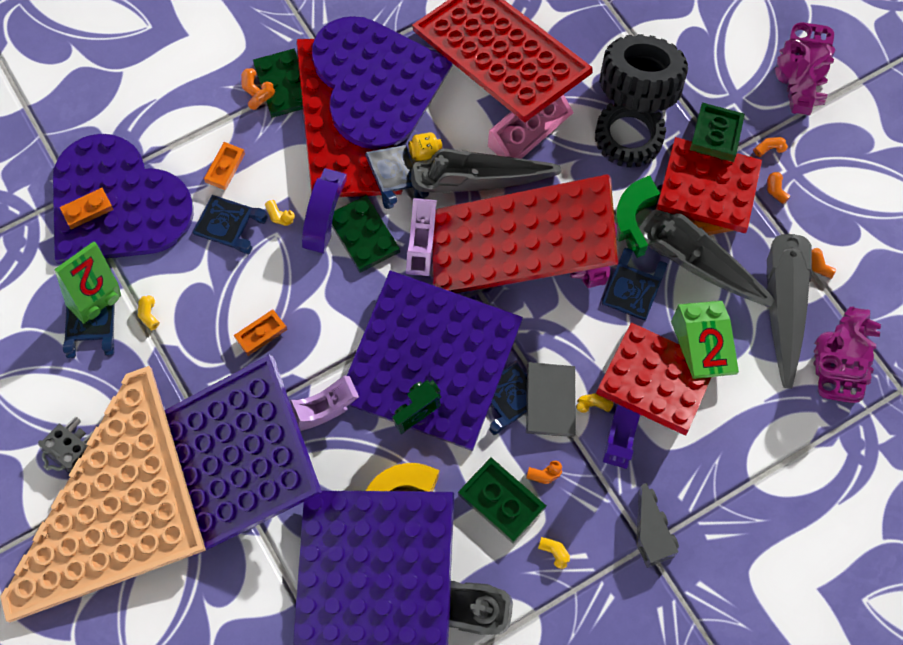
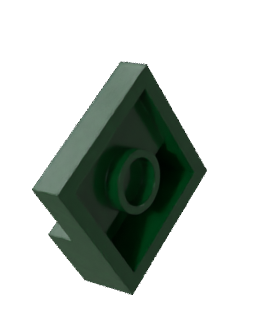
[392,380,442,435]

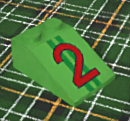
[54,241,121,324]
[671,301,739,379]

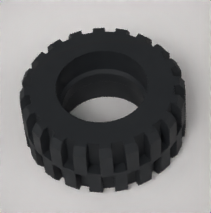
[599,34,688,113]

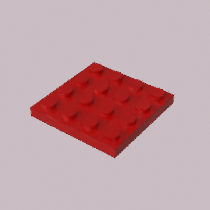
[656,137,762,234]
[596,322,712,436]

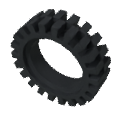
[595,103,666,168]

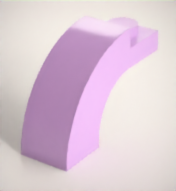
[406,198,437,276]
[290,376,359,431]

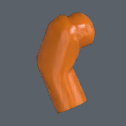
[241,68,261,97]
[248,82,275,110]
[753,137,788,157]
[767,172,791,205]
[812,248,836,279]
[526,461,562,484]

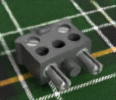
[38,416,94,474]

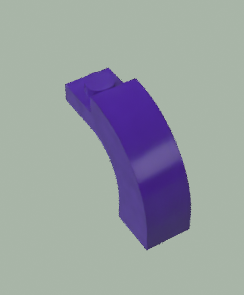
[302,168,347,254]
[603,405,640,469]

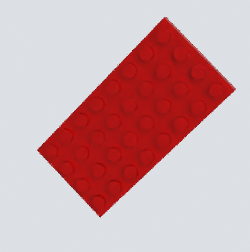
[412,0,593,123]
[296,39,403,197]
[432,174,618,293]

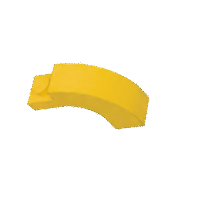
[366,463,440,492]

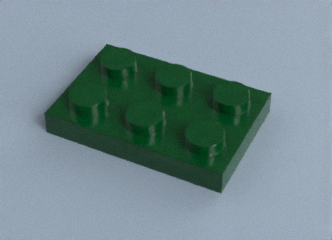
[253,48,303,118]
[690,102,745,162]
[332,195,400,273]
[458,457,547,544]

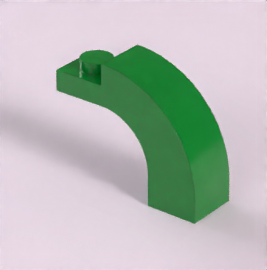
[614,175,660,258]

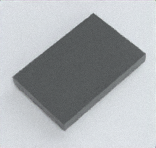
[526,362,576,437]

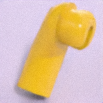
[264,200,295,226]
[137,295,160,330]
[576,393,614,413]
[538,537,570,569]

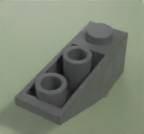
[637,483,679,568]

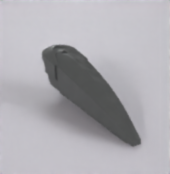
[411,148,561,193]
[639,210,775,307]
[766,234,812,389]
[449,581,513,635]

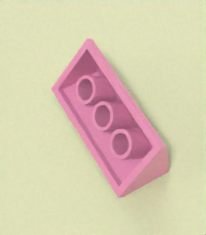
[488,95,574,159]

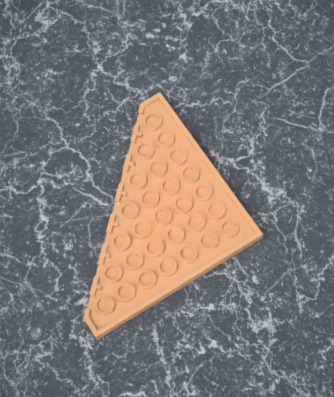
[0,366,206,623]

